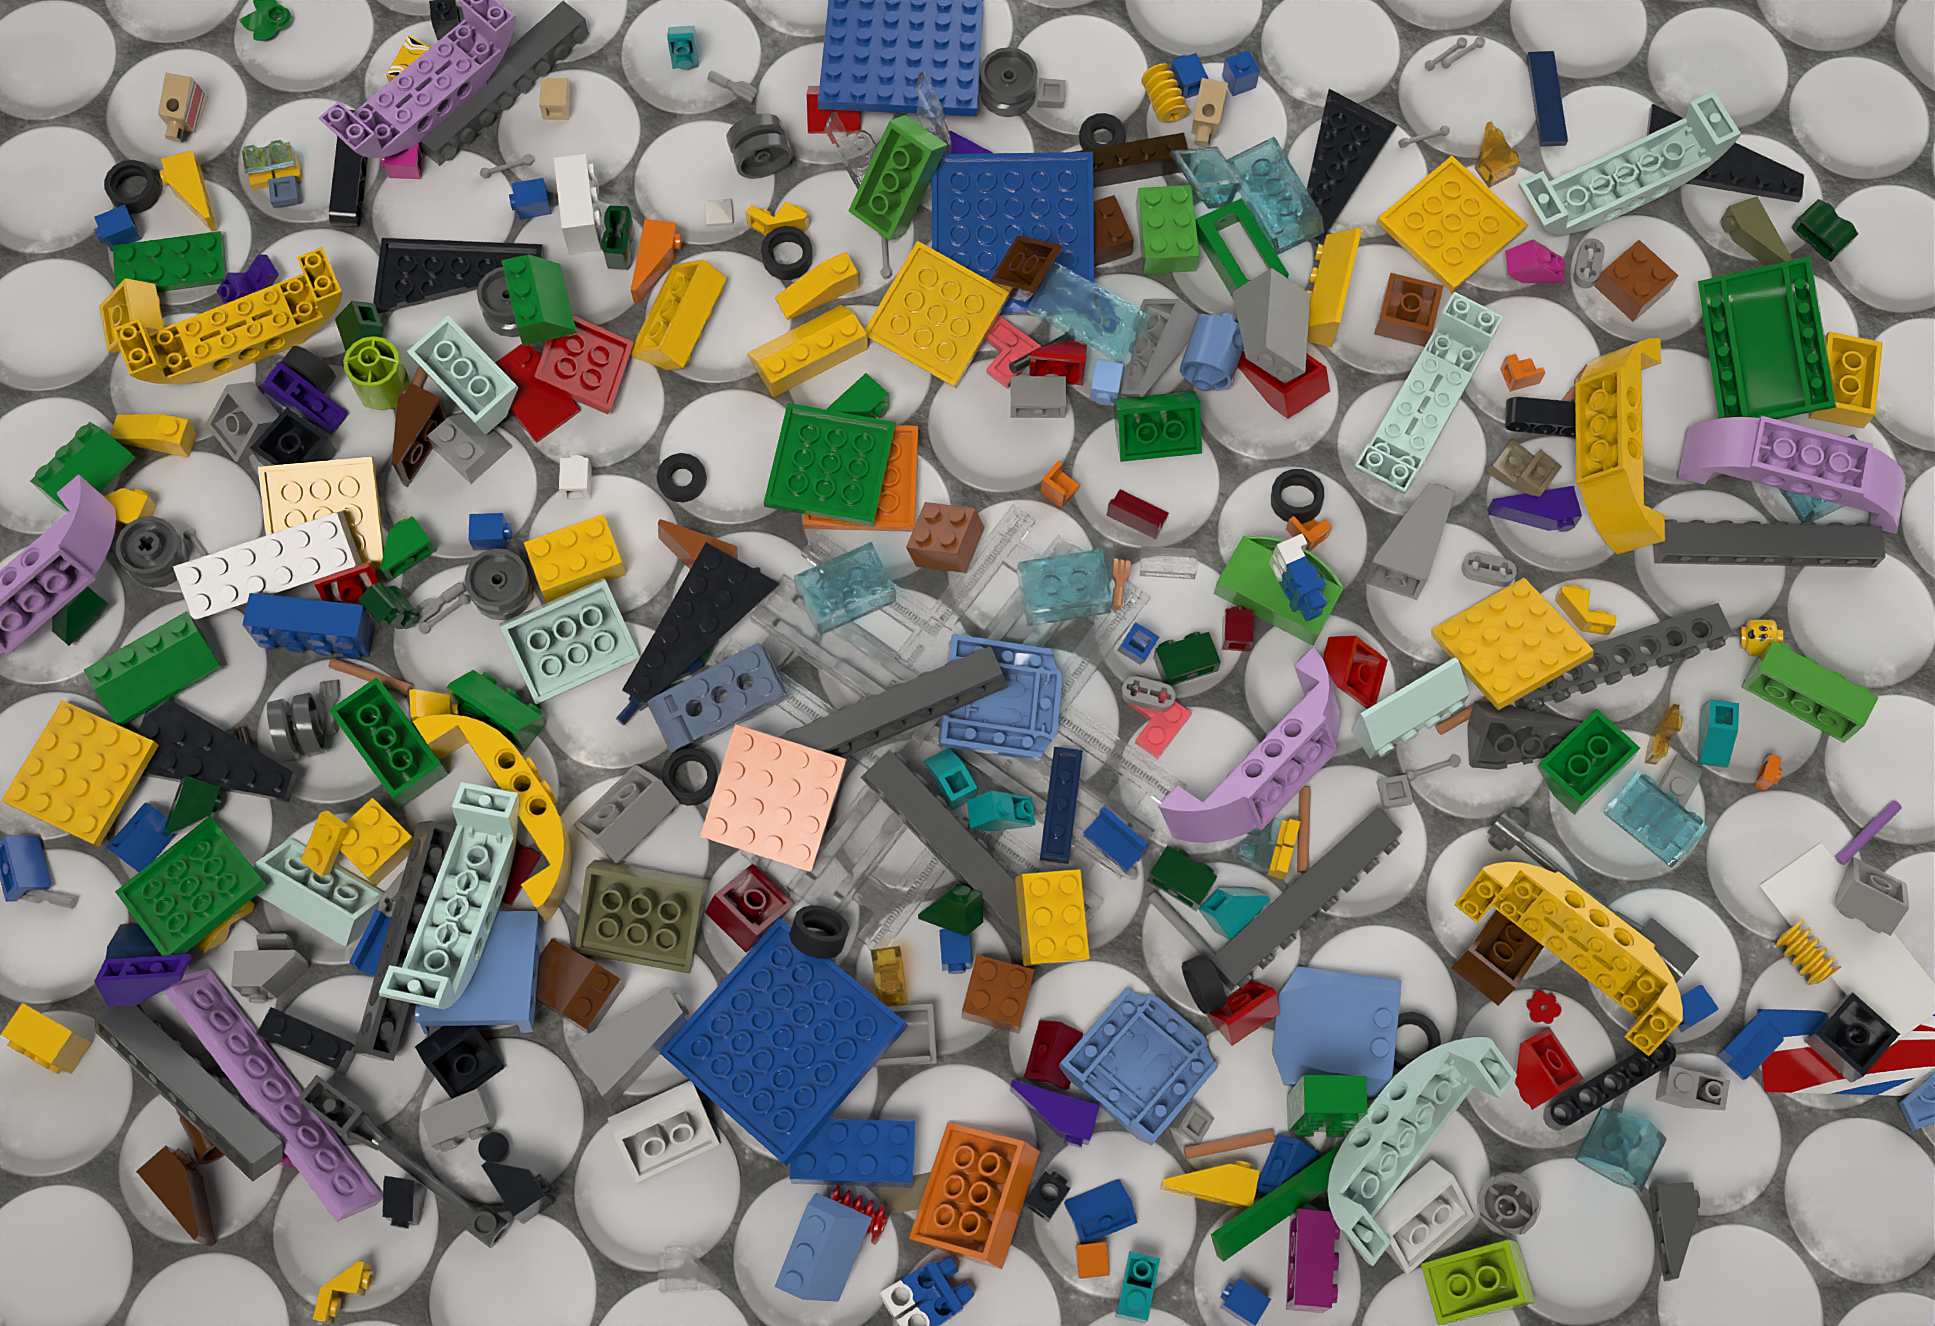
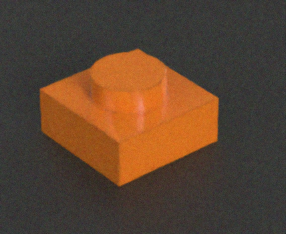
[1754,753,1783,791]

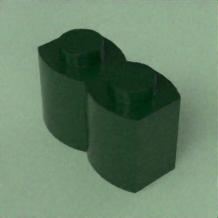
[1792,199,1858,262]
[601,205,635,270]
[358,583,421,629]

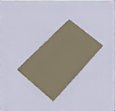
[878,1172,931,1216]

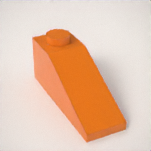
[631,219,682,303]

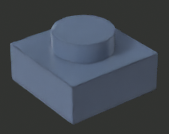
[268,175,300,208]

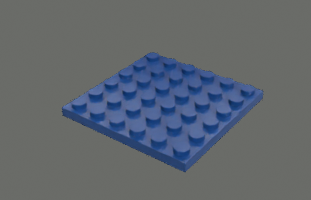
[818,0,983,116]
[932,152,1094,315]
[659,918,908,1166]

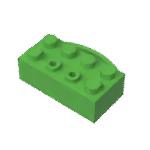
[1214,536,1344,646]

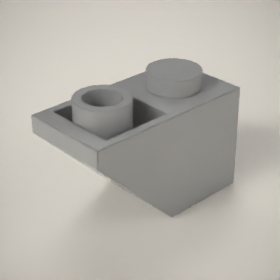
[1655,1065,1730,1111]

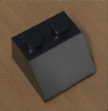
[414,1025,505,1099]
[481,1162,555,1224]

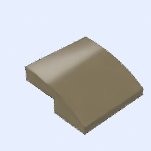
[1487,439,1562,497]

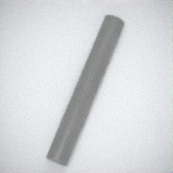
[1148,891,1216,959]

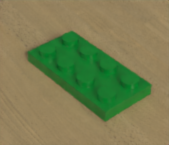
[113,231,226,292]

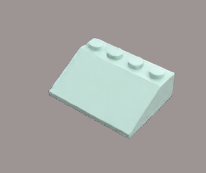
[499,578,640,704]

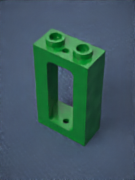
[1195,198,1289,300]

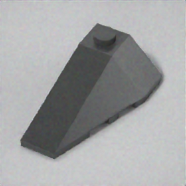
[1467,701,1581,770]

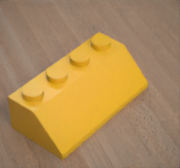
[1307,228,1362,348]
[630,259,727,370]
[747,305,868,398]

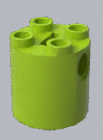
[343,336,410,410]

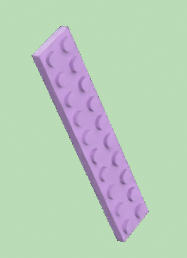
[163,968,383,1222]

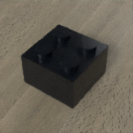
[250,407,337,466]
[1804,992,1900,1083]

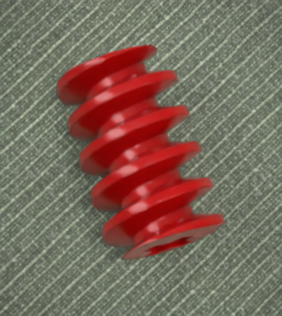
[829,1185,891,1245]

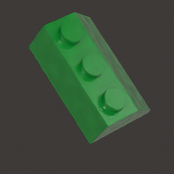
[502,254,577,346]
[1113,391,1202,462]
[30,422,135,513]
[447,670,546,752]
[1537,709,1640,815]

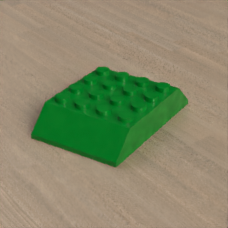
[1698,256,1836,419]

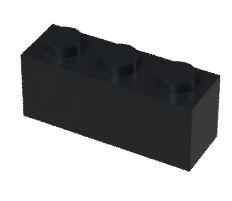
[256,1007,356,1076]

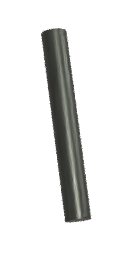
[1009,331,1075,373]

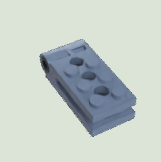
[647,643,790,754]

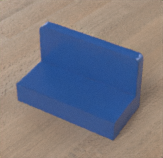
[106,802,176,872]
[1082,806,1148,874]
[0,836,51,902]
[349,909,391,977]
[1717,1009,1784,1080]
[1256,1134,1320,1195]
[1064,1179,1138,1245]

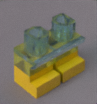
[242,140,302,190]
[1237,818,1301,880]

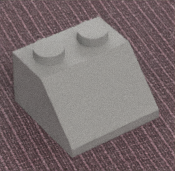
[205,382,279,463]
[427,413,511,484]
[1835,857,1909,936]
[231,950,309,1003]

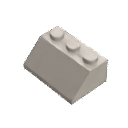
[573,764,679,864]

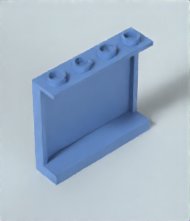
[415,911,542,1034]

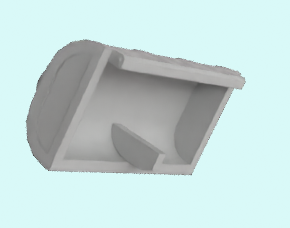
[872,1004,937,1068]

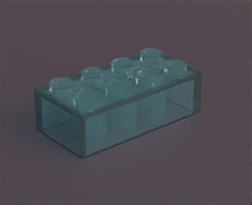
[1227,136,1324,255]
[1027,262,1149,363]

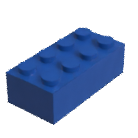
[242,593,375,659]
[790,1118,915,1188]

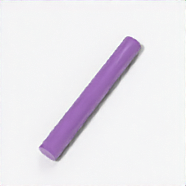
[1835,801,1902,865]

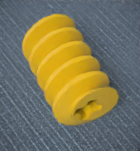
[1141,63,1190,123]
[1775,919,1842,986]

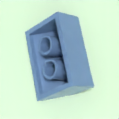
[775,1193,872,1302]

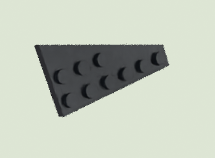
[1297,89,1397,247]
[1647,103,1804,203]
[373,238,544,314]
[622,542,780,705]
[138,698,297,803]

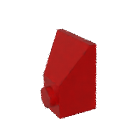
[1029,341,1087,386]
[1323,635,1388,709]
[1515,1027,1584,1110]

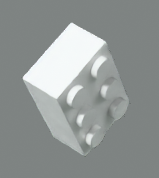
[554,154,604,255]

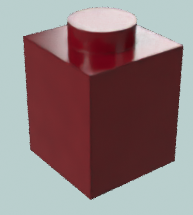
[1222,606,1254,652]

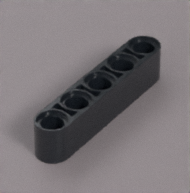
[329,110,368,227]
[1505,397,1576,437]
[1543,1040,1676,1131]

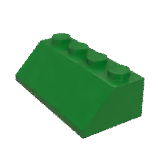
[84,611,222,726]

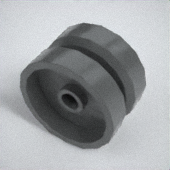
[979,47,1038,117]
[726,113,792,179]
[477,267,519,337]
[116,516,189,588]
[465,548,533,620]
[267,692,326,763]

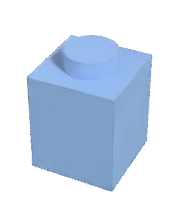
[1090,359,1123,405]

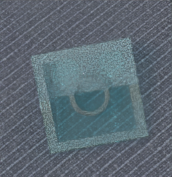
[1171,146,1241,209]
[1575,1107,1667,1192]

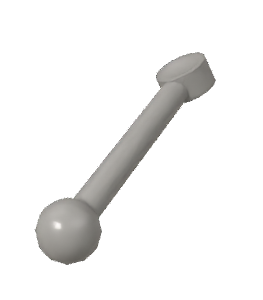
[1425,37,1467,70]
[1441,37,1485,68]
[1398,126,1450,148]
[480,154,534,178]
[879,234,892,279]
[183,529,207,557]
[419,594,470,634]
[1404,755,1461,781]

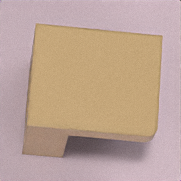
[539,78,571,120]

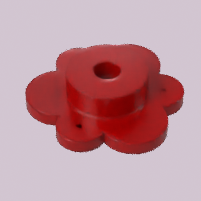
[1526,991,1562,1024]

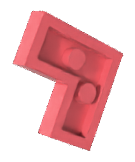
[984,315,1041,389]
[1128,691,1192,759]

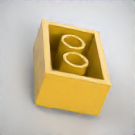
[1809,332,1883,429]
[524,514,626,603]
[1015,869,1090,966]

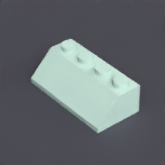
[407,315,518,435]
[1351,657,1469,759]
[254,838,384,947]

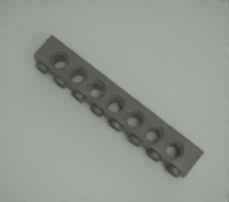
[1514,603,1733,711]
[353,820,456,1061]

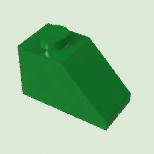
[827,373,890,418]
[380,516,436,582]

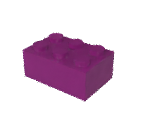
[1286,1209,1340,1313]

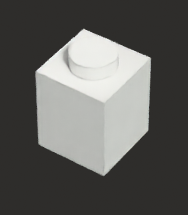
[559,455,592,500]

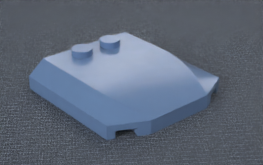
[938,634,1063,761]
[1272,966,1402,1098]
[1059,988,1218,1146]

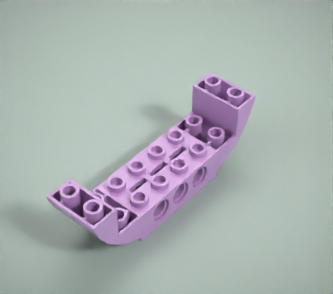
[318,0,516,158]
[1677,416,1906,534]
[0,474,116,655]
[1158,647,1341,843]

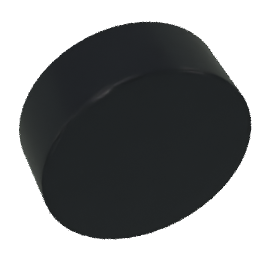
[478,1132,510,1164]

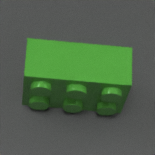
[1136,185,1199,274]

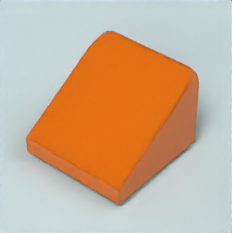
[1075,1242,1109,1279]

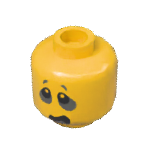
[1741,620,1783,656]

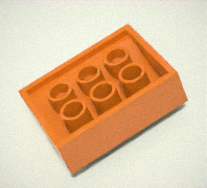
[909,1122,1040,1269]

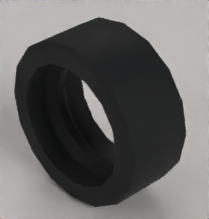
[104,160,160,214]
[761,226,813,280]
[281,346,336,394]
[1271,469,1324,524]
[662,748,718,806]
[789,905,849,959]
[1181,954,1227,1014]
[1393,1012,1441,1070]

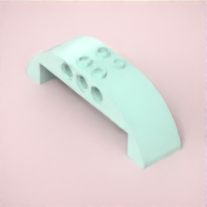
[1518,91,1741,234]
[379,782,519,1009]
[1328,1037,1517,1266]

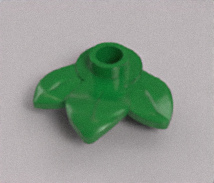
[239,0,292,41]

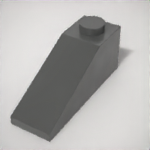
[1649,1182,1700,1282]

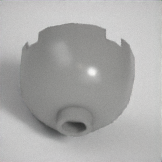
[1477,1172,1541,1236]

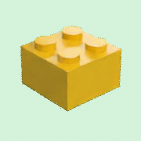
[339,798,413,887]
[1,1003,92,1074]

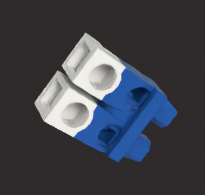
[1269,534,1328,622]
[879,1256,974,1326]

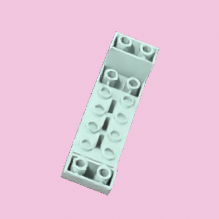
[1355,292,1504,494]

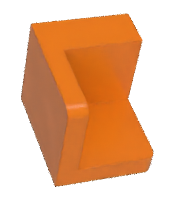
[1500,354,1546,392]
[1040,460,1079,508]
[1286,516,1332,551]

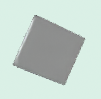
[256,933,294,950]
[1169,1102,1214,1144]

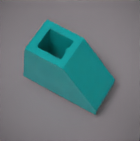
[667,26,698,69]
[1698,700,1739,768]
[924,748,977,811]
[966,791,1035,832]
[1197,888,1271,940]
[1115,1251,1160,1324]

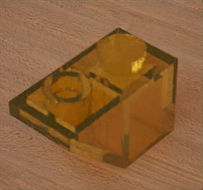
[1474,121,1520,188]
[870,946,908,1006]

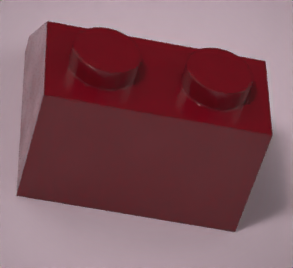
[704,864,795,953]

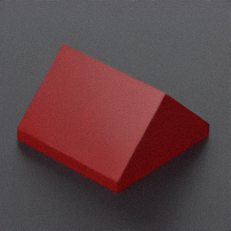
[806,86,860,134]
[313,561,380,605]
[1206,979,1280,1046]

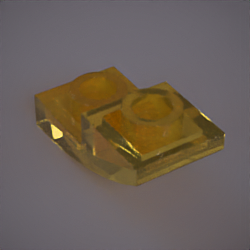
[1644,704,1683,765]

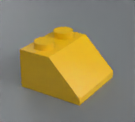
[99,278,164,353]

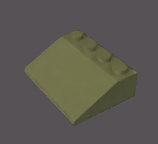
[574,859,709,974]

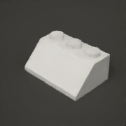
[608,1081,720,1183]
[1373,1159,1475,1275]

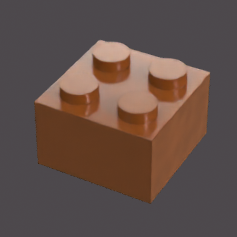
[1594,240,1679,322]
[1374,273,1444,347]
[906,502,985,573]
[961,955,1034,1034]

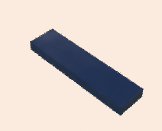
[1526,51,1568,147]
[1040,746,1083,864]

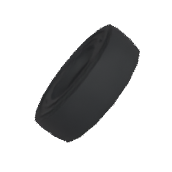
[1079,113,1126,150]
[656,453,707,503]

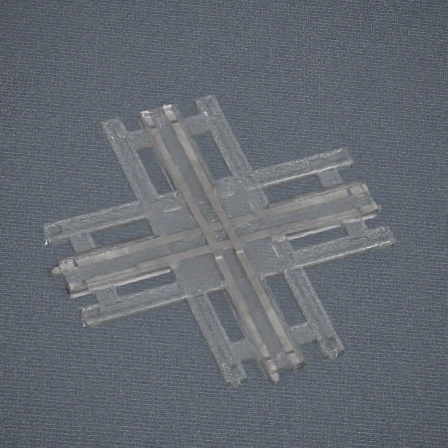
[715,504,1187,956]

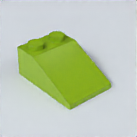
[1421,1240,1535,1325]

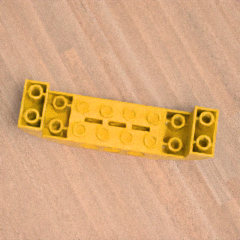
[112,247,342,384]
[1575,338,1665,555]
[1454,862,1683,1056]

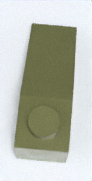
[1721,196,1792,266]

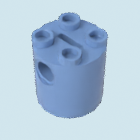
[1180,313,1244,391]

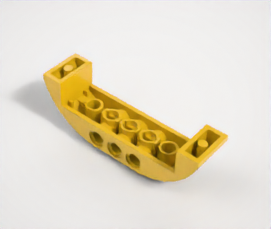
[412,714,572,922]

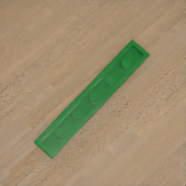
[1210,1143,1342,1262]

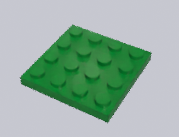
[764,403,896,527]
[115,816,268,956]

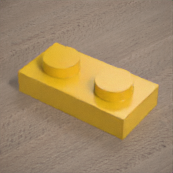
[300,810,349,877]

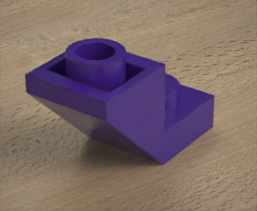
[216,254,279,304]

